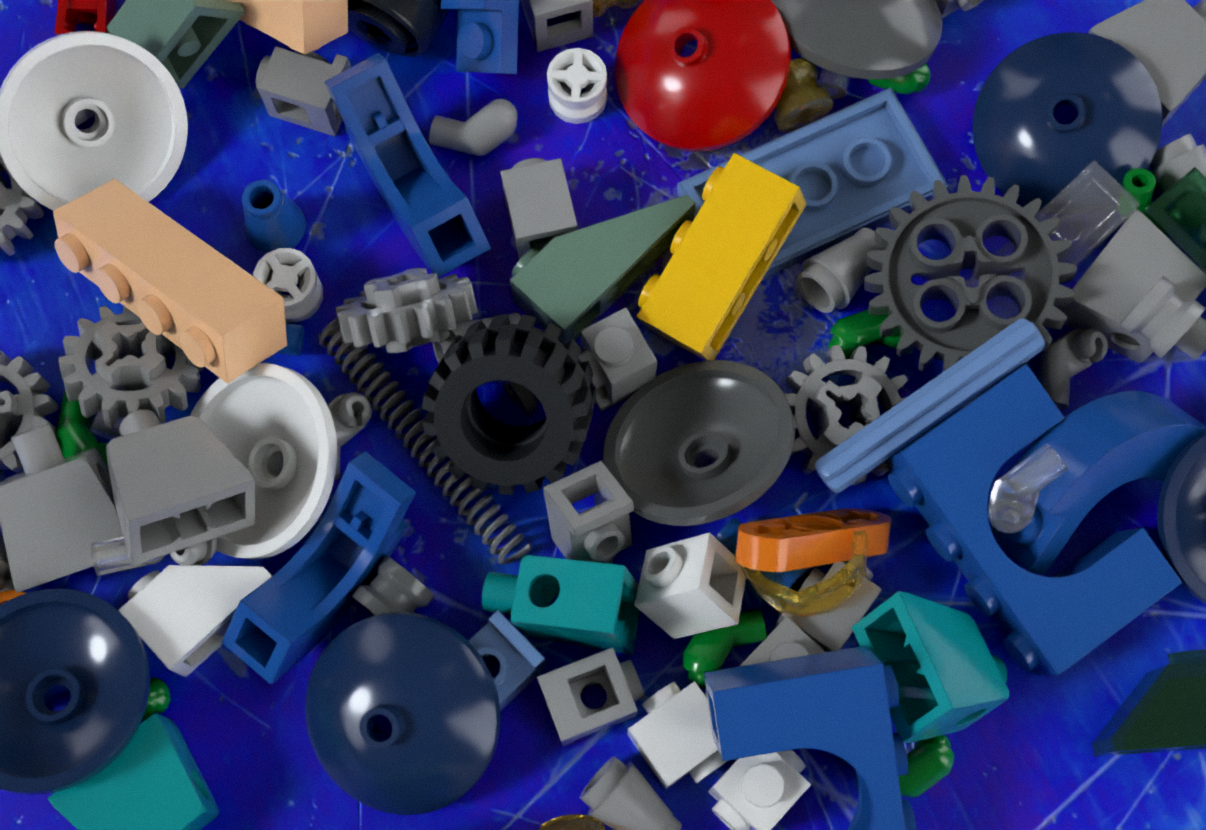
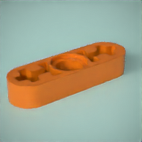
[735,508,891,572]

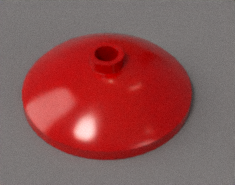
[615,0,791,152]

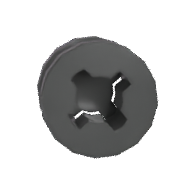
[351,555,435,616]

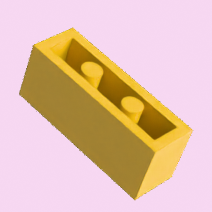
[636,153,807,361]

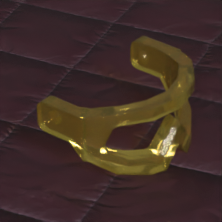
[740,530,868,617]

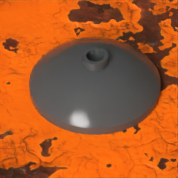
[771,0,943,80]
[603,360,795,526]

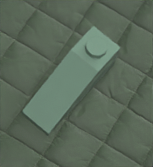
[510,195,696,345]

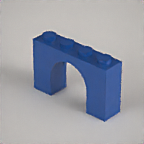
[884,364,1183,676]
[704,646,917,830]

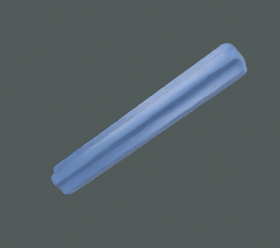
[815,318,1045,493]

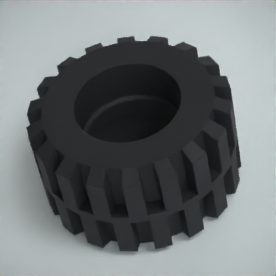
[422,314,596,495]

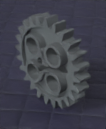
[864,175,1077,372]

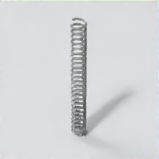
[318,318,532,564]

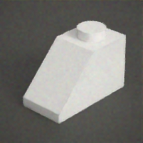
[118,565,273,677]

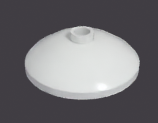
[0,31,188,211]
[190,363,337,559]

